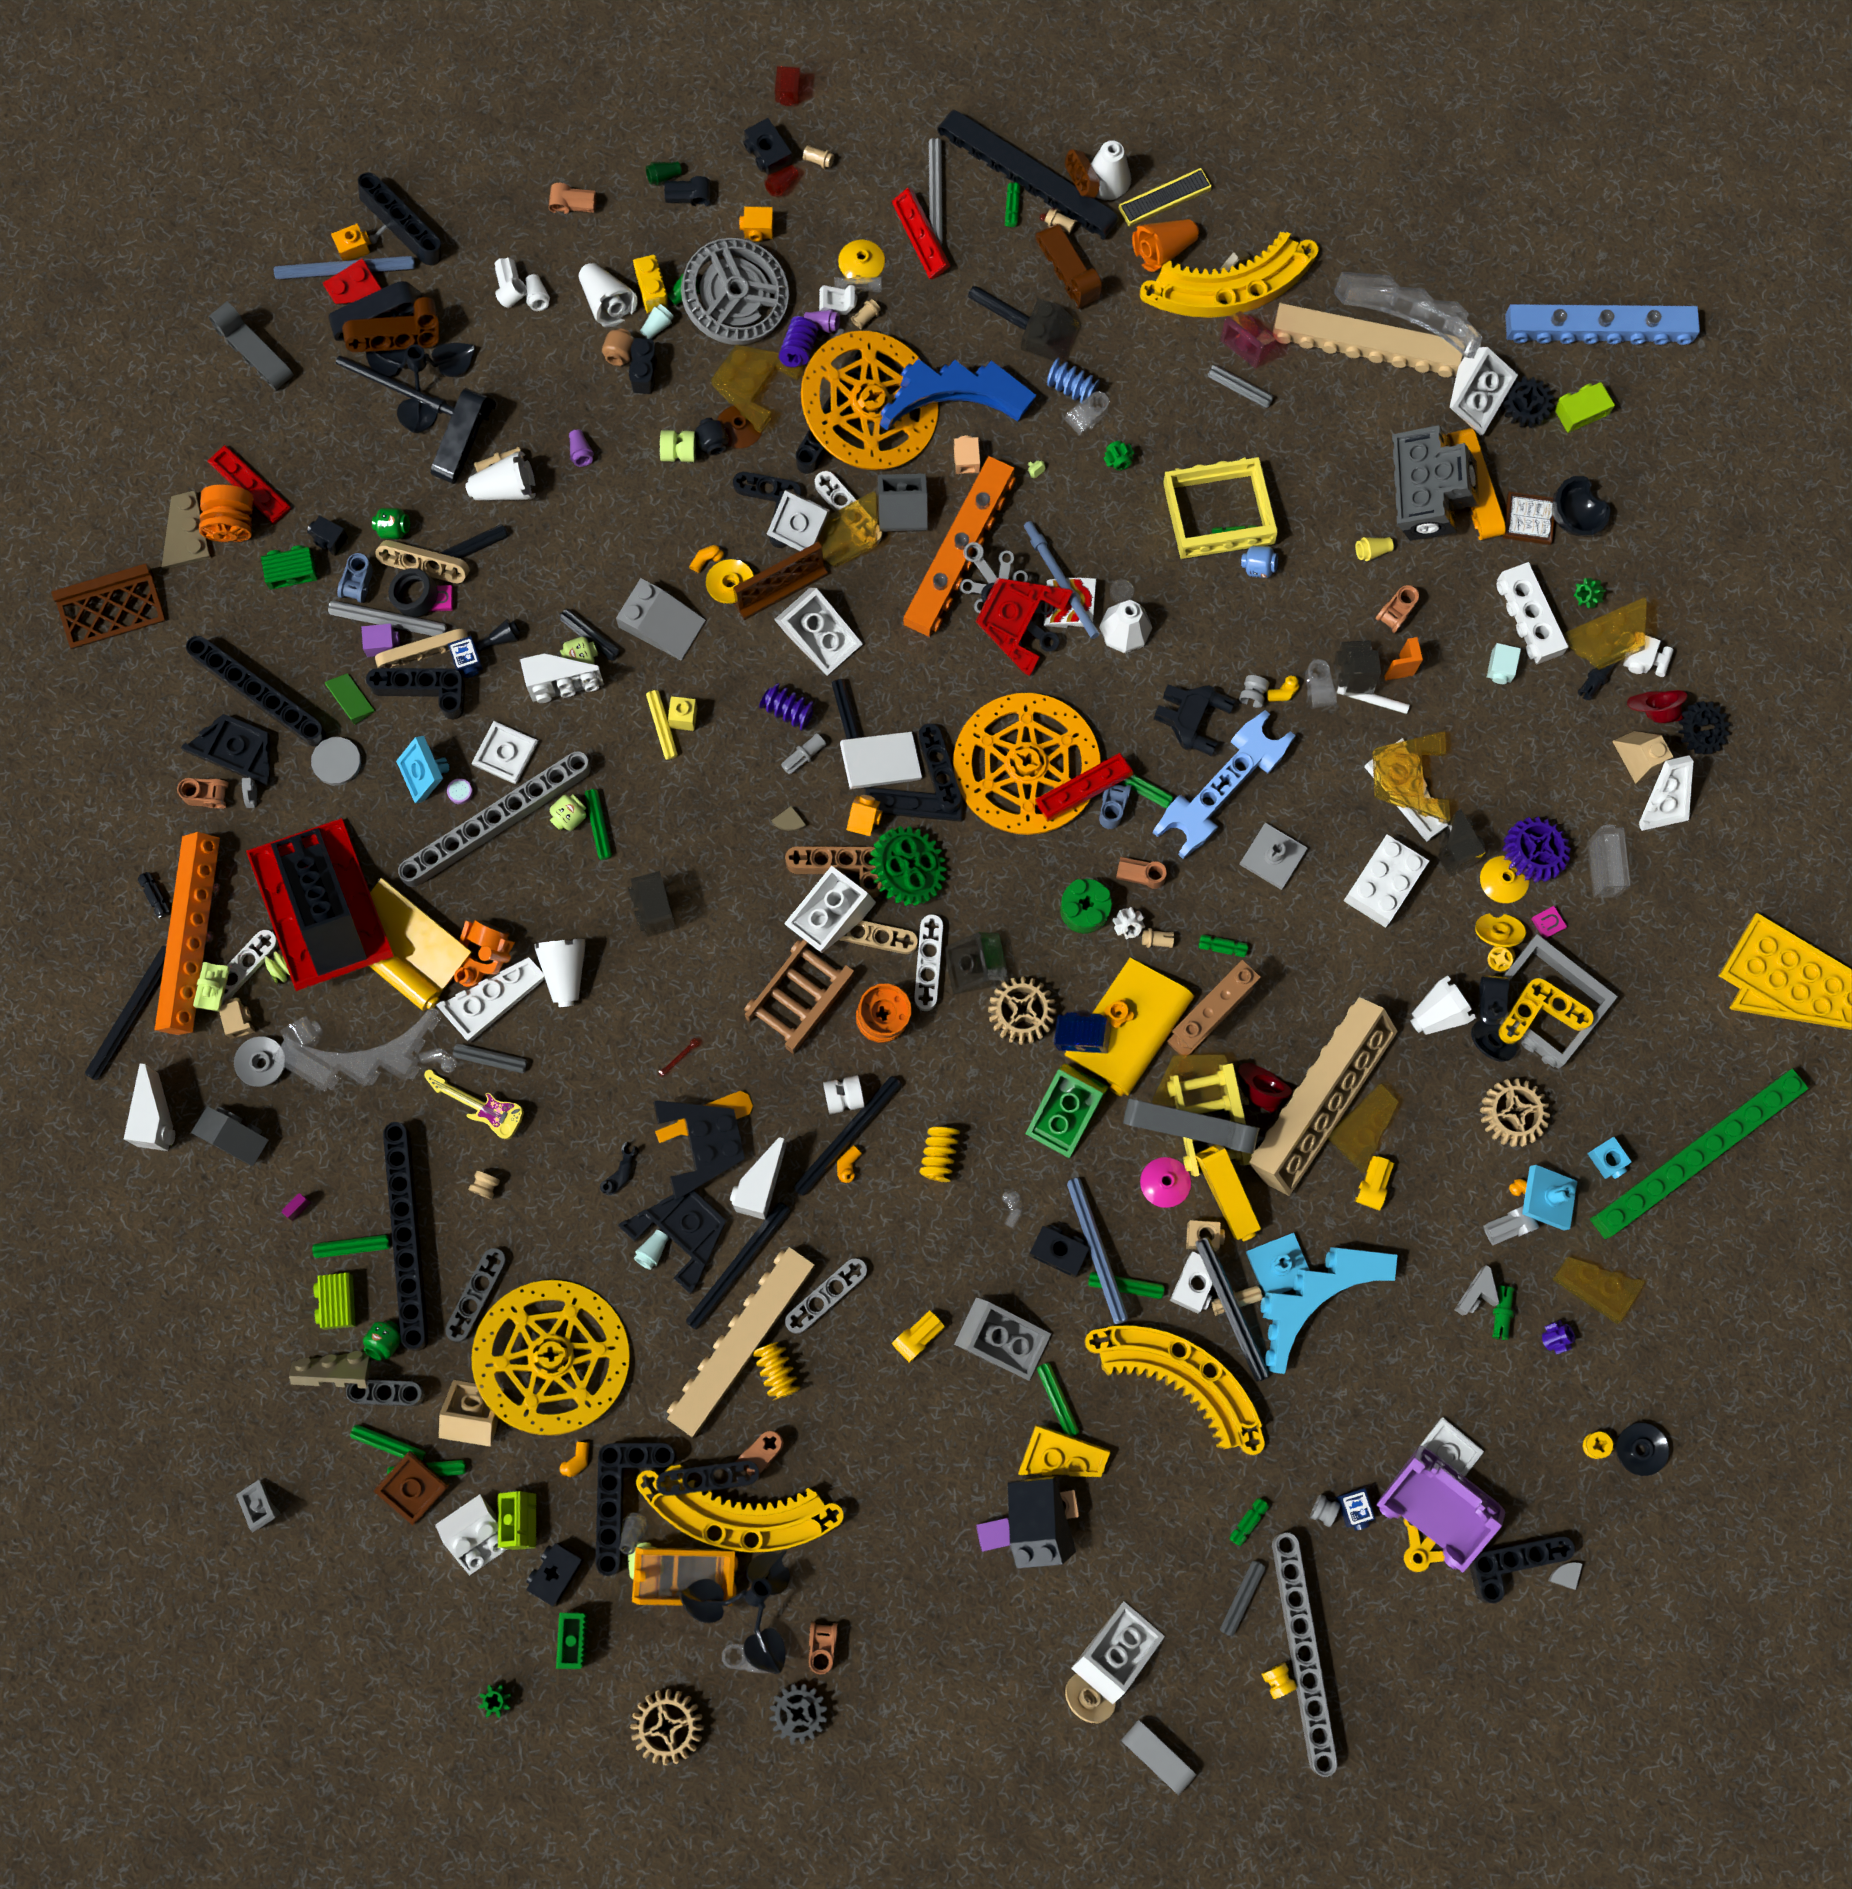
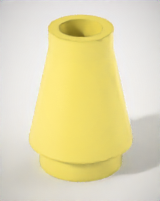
[1355,537,1394,561]

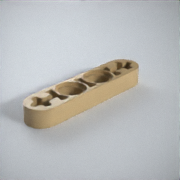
[375,540,469,583]
[375,629,468,668]
[839,921,918,954]

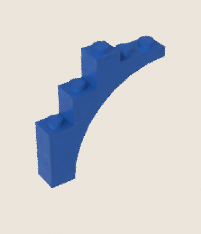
[880,359,1036,430]

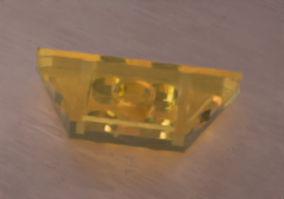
[817,491,878,568]
[1562,597,1647,669]
[1151,1055,1249,1107]

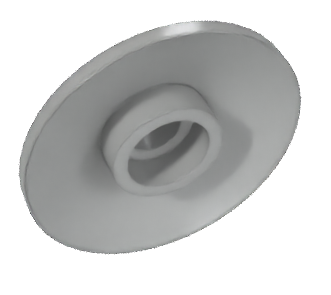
[234,1037,286,1087]

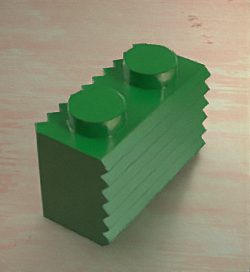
[261,545,318,590]
[556,1612,589,1669]

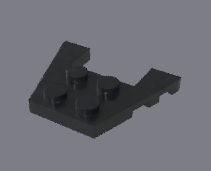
[653,1100,745,1200]
[618,1190,726,1295]

